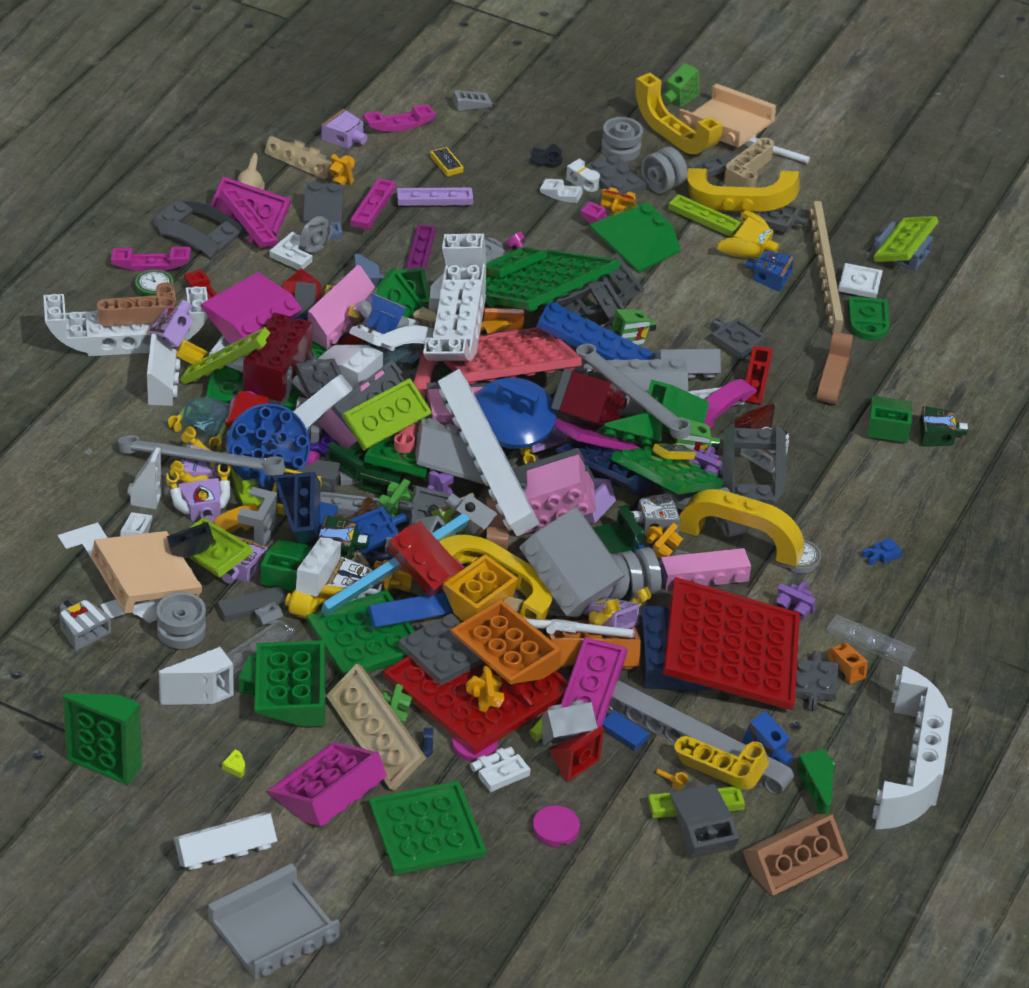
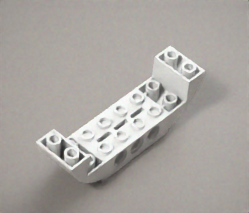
[423,234,486,361]
[43,287,208,356]
[872,666,952,829]

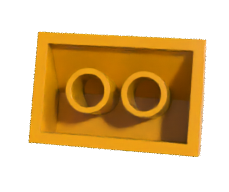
[443,554,519,621]

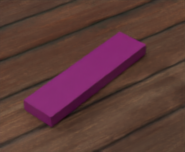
[406,224,436,273]

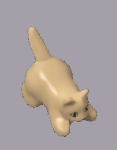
[237,153,265,190]

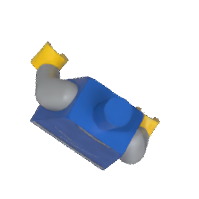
[347,292,409,333]

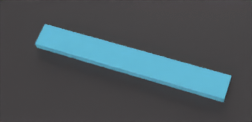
[321,513,470,617]

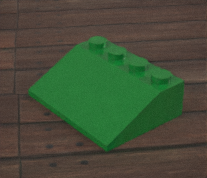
[255,640,326,727]
[63,693,142,786]

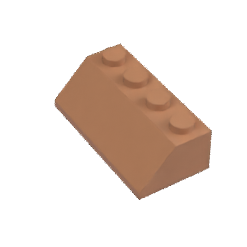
[743,814,848,896]

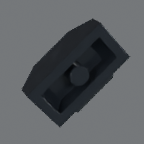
[167,522,214,558]

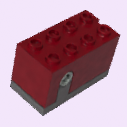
[243,312,312,406]
[551,368,628,428]

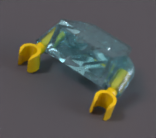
[168,396,230,452]

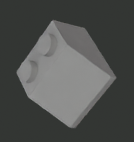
[542,700,598,746]

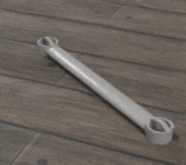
[576,344,691,439]
[118,435,285,475]

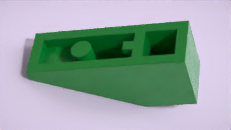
[797,749,835,814]

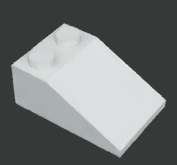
[318,345,383,390]

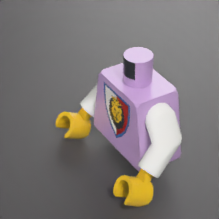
[165,464,230,523]

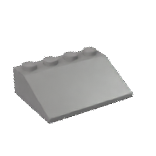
[605,359,689,417]
[415,418,490,486]
[519,507,626,617]

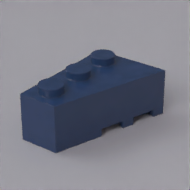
[273,472,321,543]

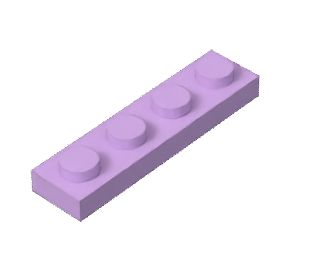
[397,187,473,206]

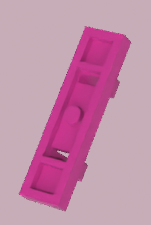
[350,178,396,230]
[219,187,278,248]

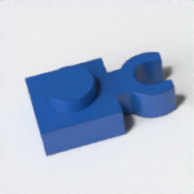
[862,538,903,565]

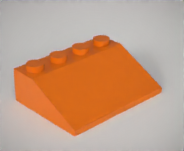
[450,599,561,684]
[546,619,641,669]

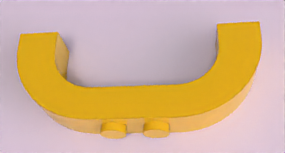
[635,73,723,154]
[687,168,800,212]
[679,489,804,567]
[439,535,552,620]

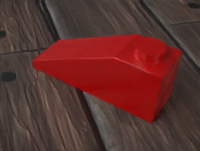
[744,345,773,405]

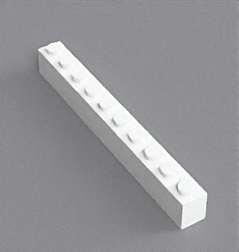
[438,369,540,537]

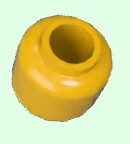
[285,589,319,619]

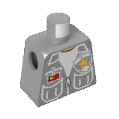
[630,492,680,534]

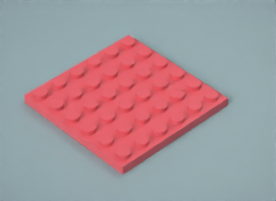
[443,327,582,384]

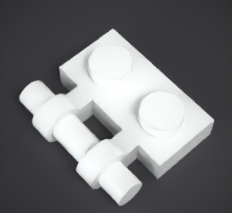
[470,747,531,792]

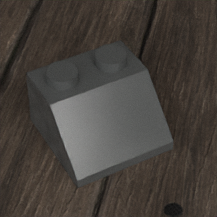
[303,182,344,224]

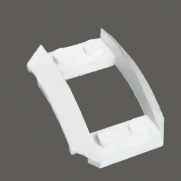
[349,316,434,351]

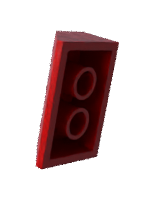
[387,521,463,598]

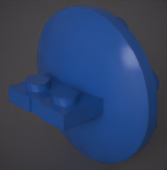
[476,378,556,449]
[226,404,310,488]

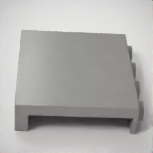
[208,863,340,980]

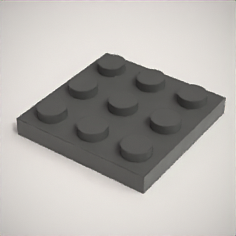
[398,614,485,686]

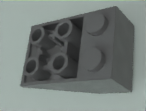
[670,784,739,858]

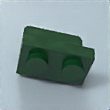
[592,505,644,554]

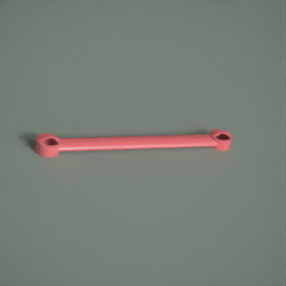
[394,348,439,453]

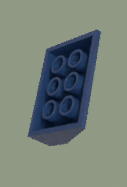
[556,440,652,495]
[639,606,711,690]

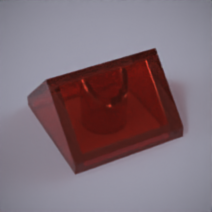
[723,403,775,433]

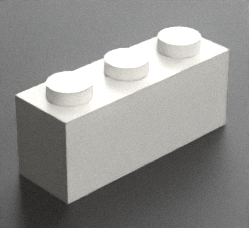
[296,537,341,597]

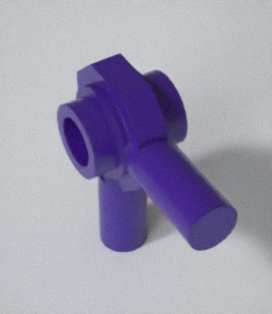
[310,429,337,457]

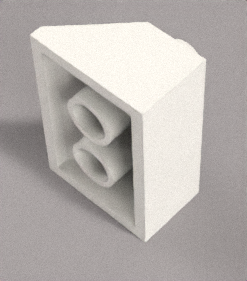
[147,334,181,406]

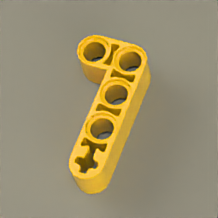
[674,736,769,790]

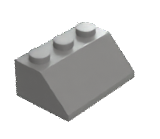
[655,349,721,379]

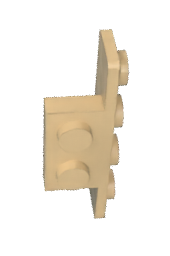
[264,136,332,179]

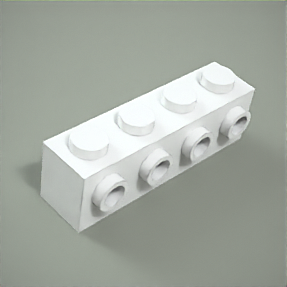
[174,812,277,870]

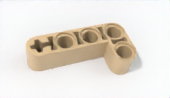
[724,138,774,187]

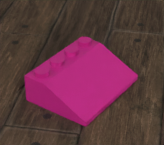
[200,272,302,345]
[267,742,387,826]

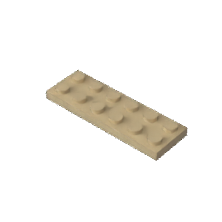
[326,664,426,791]

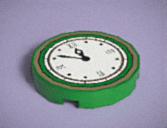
[135,269,174,296]

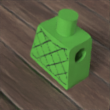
[662,63,699,107]

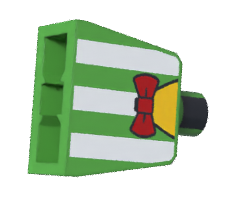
[610,309,656,345]
[669,417,720,452]

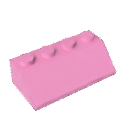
[308,265,375,349]

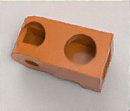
[828,642,868,684]

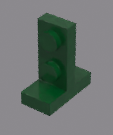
[325,441,369,481]

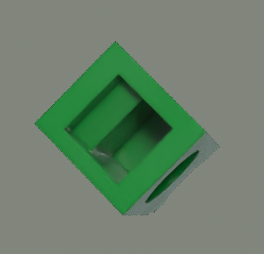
[239,653,256,696]

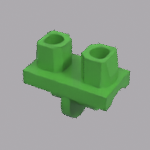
[379,479,413,517]
[382,684,412,724]

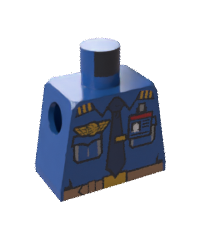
[746,251,794,292]

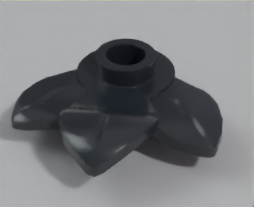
[530,144,563,167]

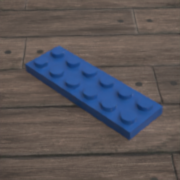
[536,302,655,360]

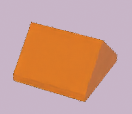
[483,306,524,331]

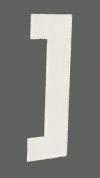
[58,523,126,618]

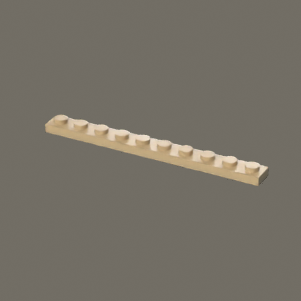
[809,201,843,333]

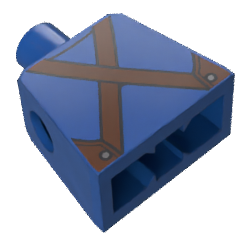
[741,711,794,766]

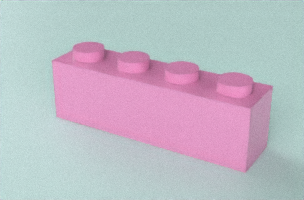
[660,548,751,590]

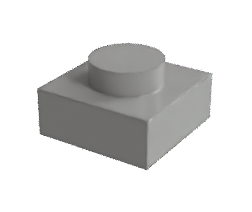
[254,602,283,625]

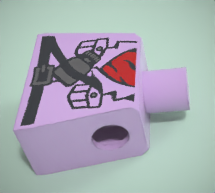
[148,299,193,347]

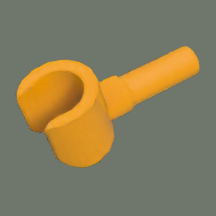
[656,769,688,790]

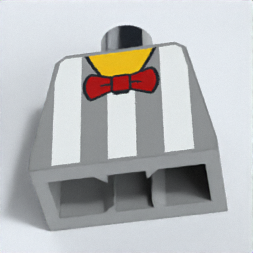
[59,600,111,651]

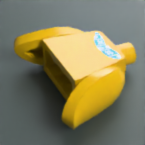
[717,210,780,259]

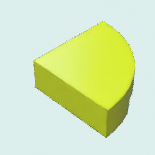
[222,749,245,778]

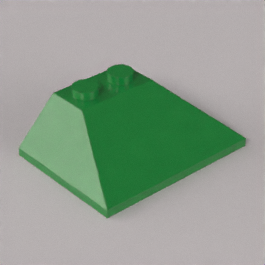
[589,202,681,273]

